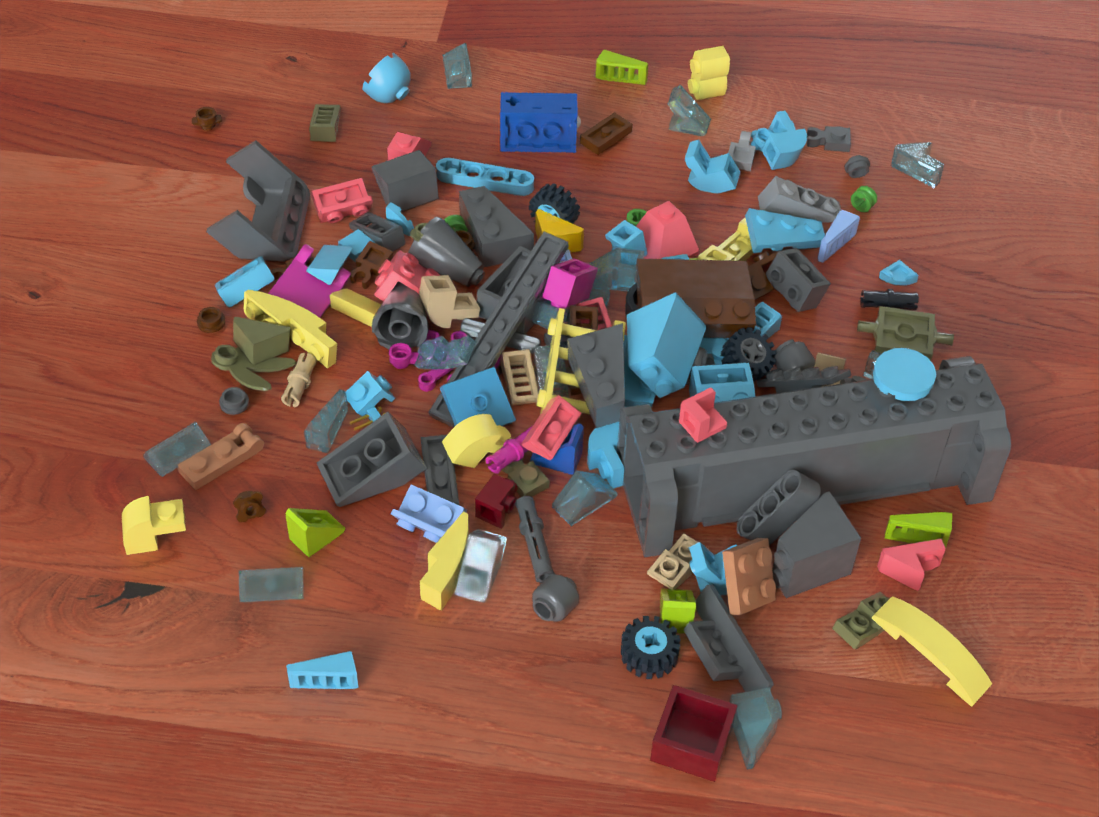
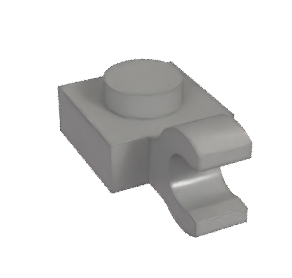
[728,131,756,171]

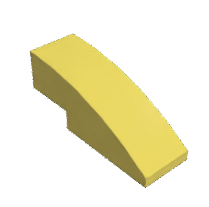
[420,511,469,611]

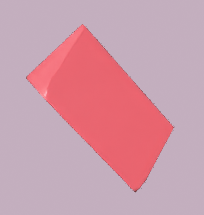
[521,395,581,460]

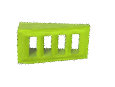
[595,50,648,85]
[884,512,952,548]

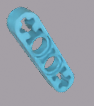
[436,158,534,196]

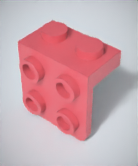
[374,250,441,301]

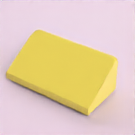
[330,288,381,327]

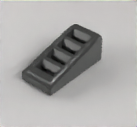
[349,212,405,251]

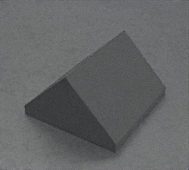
[371,150,439,212]

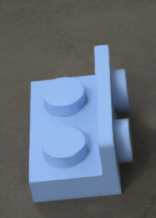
[391,485,467,543]

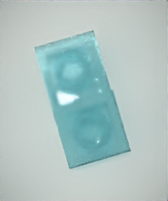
[414,335,476,370]

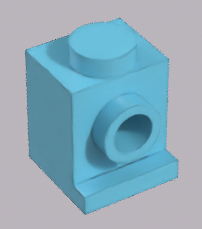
[605,220,647,266]

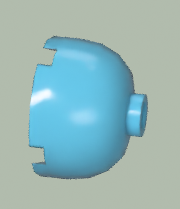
[362,53,411,104]

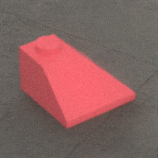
[636,201,699,259]

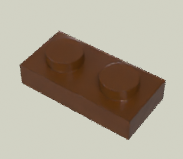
[580,112,633,155]

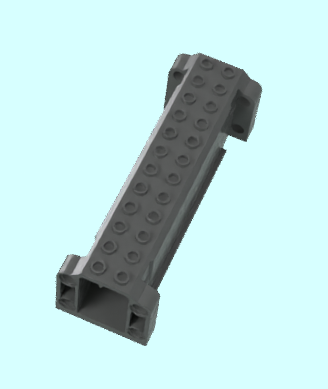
[617,356,1011,558]

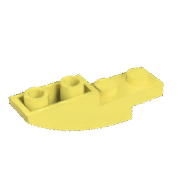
[243,290,337,368]

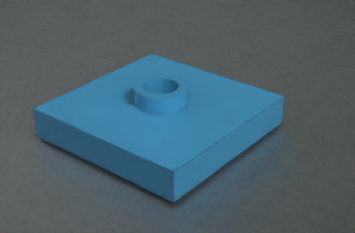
[440,367,516,426]

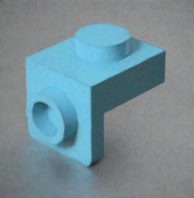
[343,371,395,416]

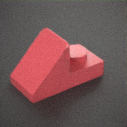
[877,539,946,591]

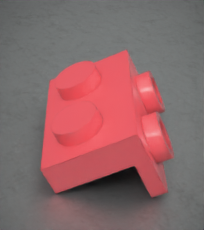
[311,178,373,223]

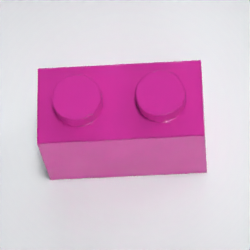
[542,258,598,309]

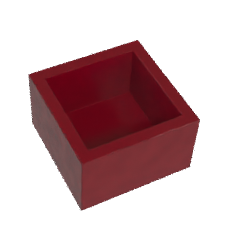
[650,685,738,782]

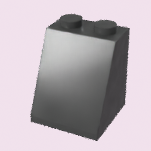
[772,491,861,598]

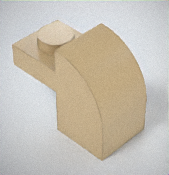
[419,275,480,328]

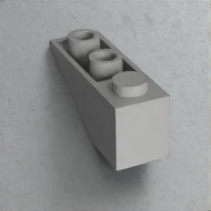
[758,176,841,223]

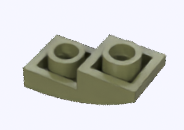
[832,592,889,650]

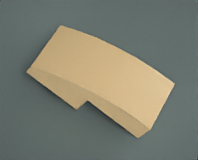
[647,533,709,590]

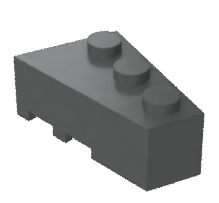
[459,186,534,267]

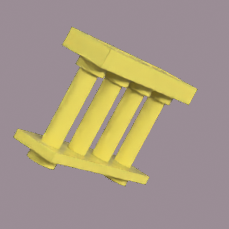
[536,308,626,415]

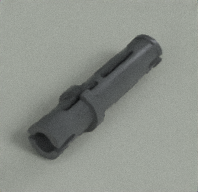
[515,496,555,583]

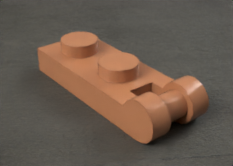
[177,423,264,491]

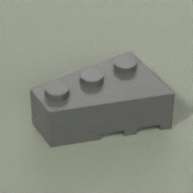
[567,323,625,428]

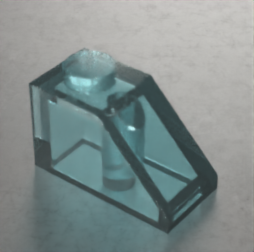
[730,688,782,770]

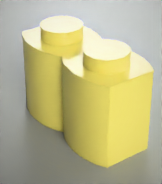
[688,46,730,100]

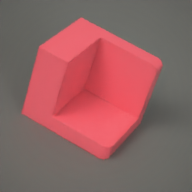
[679,388,727,443]

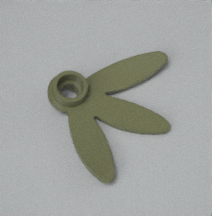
[211,345,296,391]

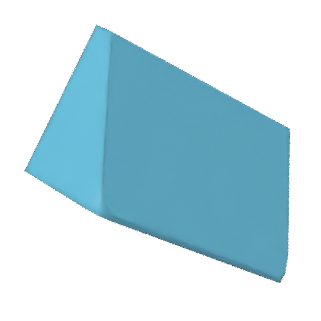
[306,245,353,285]
[215,256,274,307]

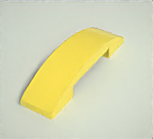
[698,218,753,261]
[872,596,992,707]

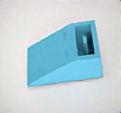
[689,363,755,403]

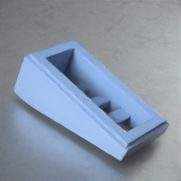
[817,210,860,263]

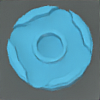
[873,348,936,401]

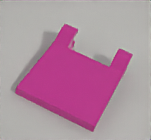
[268,244,351,318]

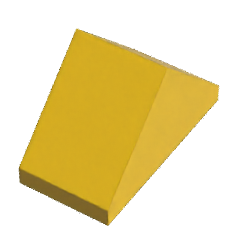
[535,209,584,253]

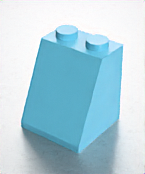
[627,292,706,398]

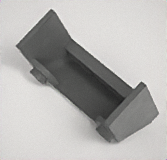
[206,140,310,262]

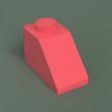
[387,132,431,160]

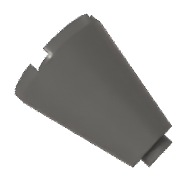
[408,217,485,287]
[372,281,429,349]

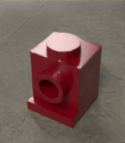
[475,474,518,529]

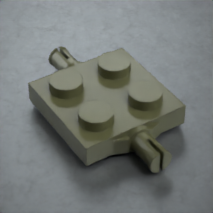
[857,306,954,361]

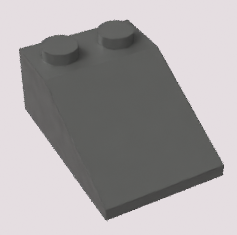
[476,246,559,334]
[316,412,427,507]

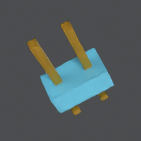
[350,406,385,431]

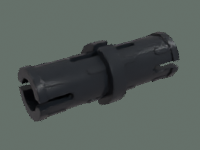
[860,289,919,310]

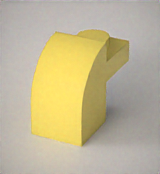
[442,414,511,468]
[122,496,186,555]

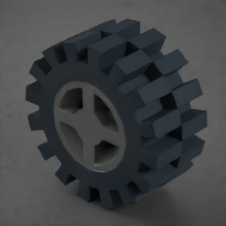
[720,327,777,382]

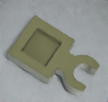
[502,458,550,497]

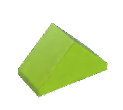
[285,508,346,557]
[660,588,696,633]

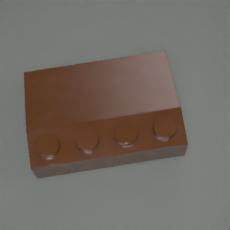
[636,258,756,338]

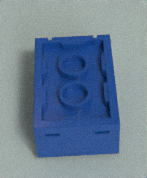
[500,92,581,153]

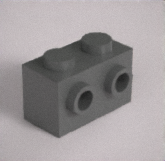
[766,248,831,312]

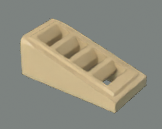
[500,349,539,405]

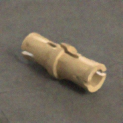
[281,353,317,407]

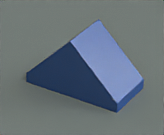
[530,423,584,475]

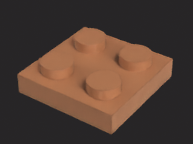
[722,538,776,615]

